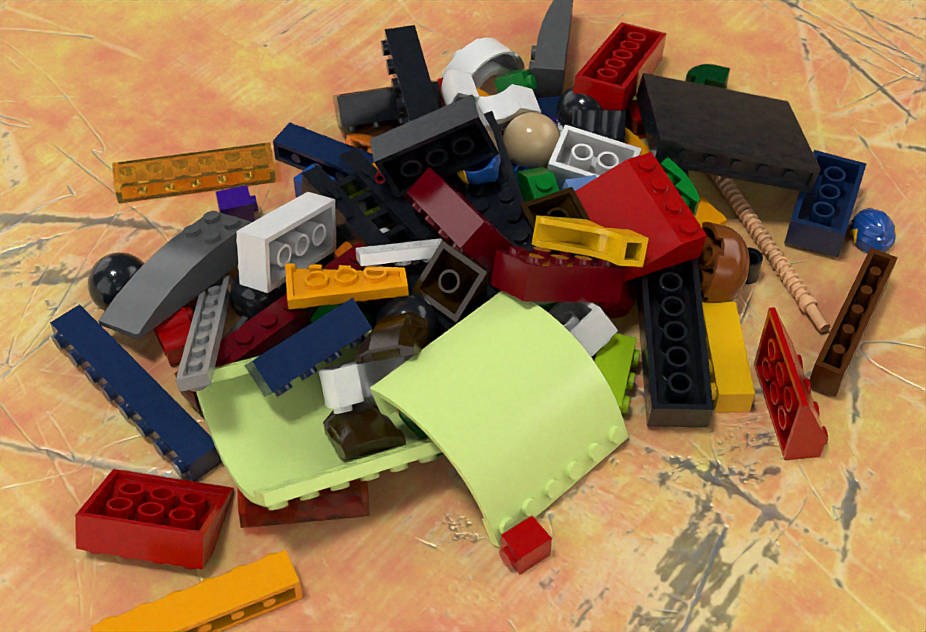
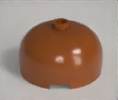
[697,222,750,303]

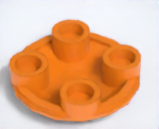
[345,134,374,153]

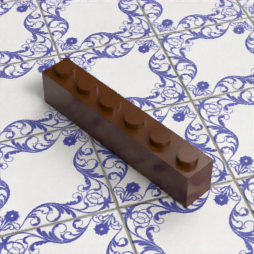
[810,248,898,397]

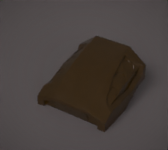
[355,311,431,365]
[323,400,406,460]

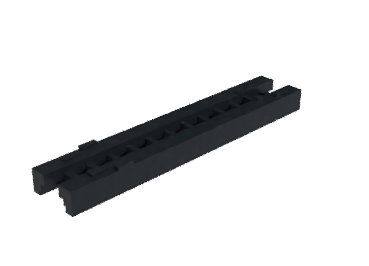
[301,148,498,337]

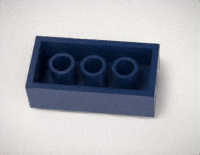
[784,150,867,258]

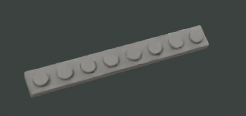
[176,275,232,392]

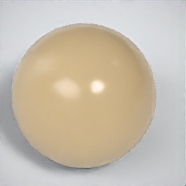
[503,112,561,169]

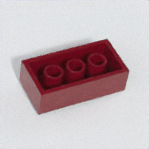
[407,167,514,273]
[490,246,626,303]

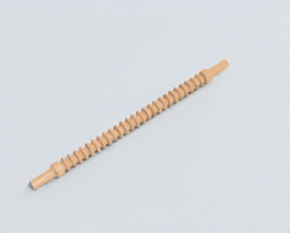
[709,174,830,332]

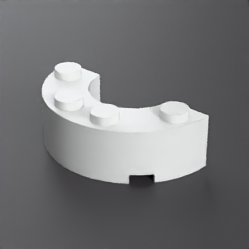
[441,38,525,89]
[441,68,541,135]
[319,355,414,414]

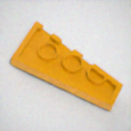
[285,263,409,309]

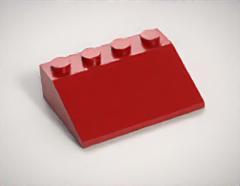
[575,152,707,282]
[754,307,828,460]
[75,469,234,570]

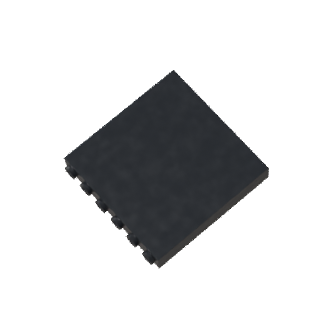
[636,73,821,193]

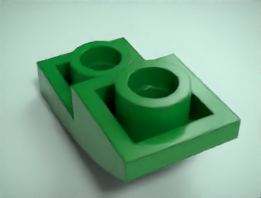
[660,158,700,216]

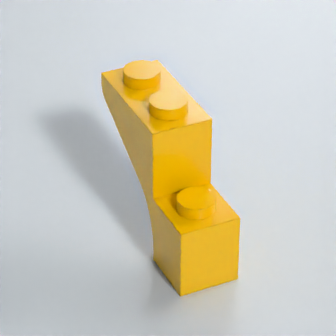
[531,215,649,267]

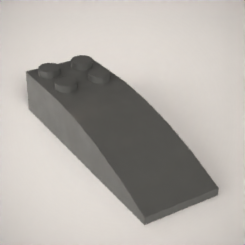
[529,0,573,98]
[98,211,252,340]

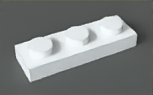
[356,238,442,268]

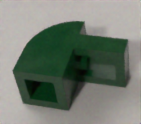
[685,64,730,89]

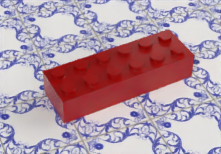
[573,22,667,110]

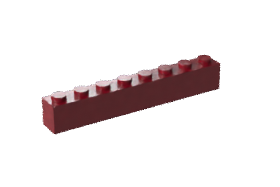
[175,242,365,412]

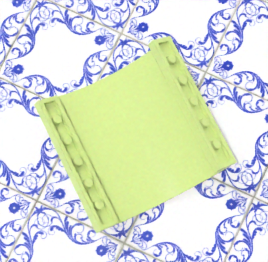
[370,291,629,548]
[196,330,442,510]

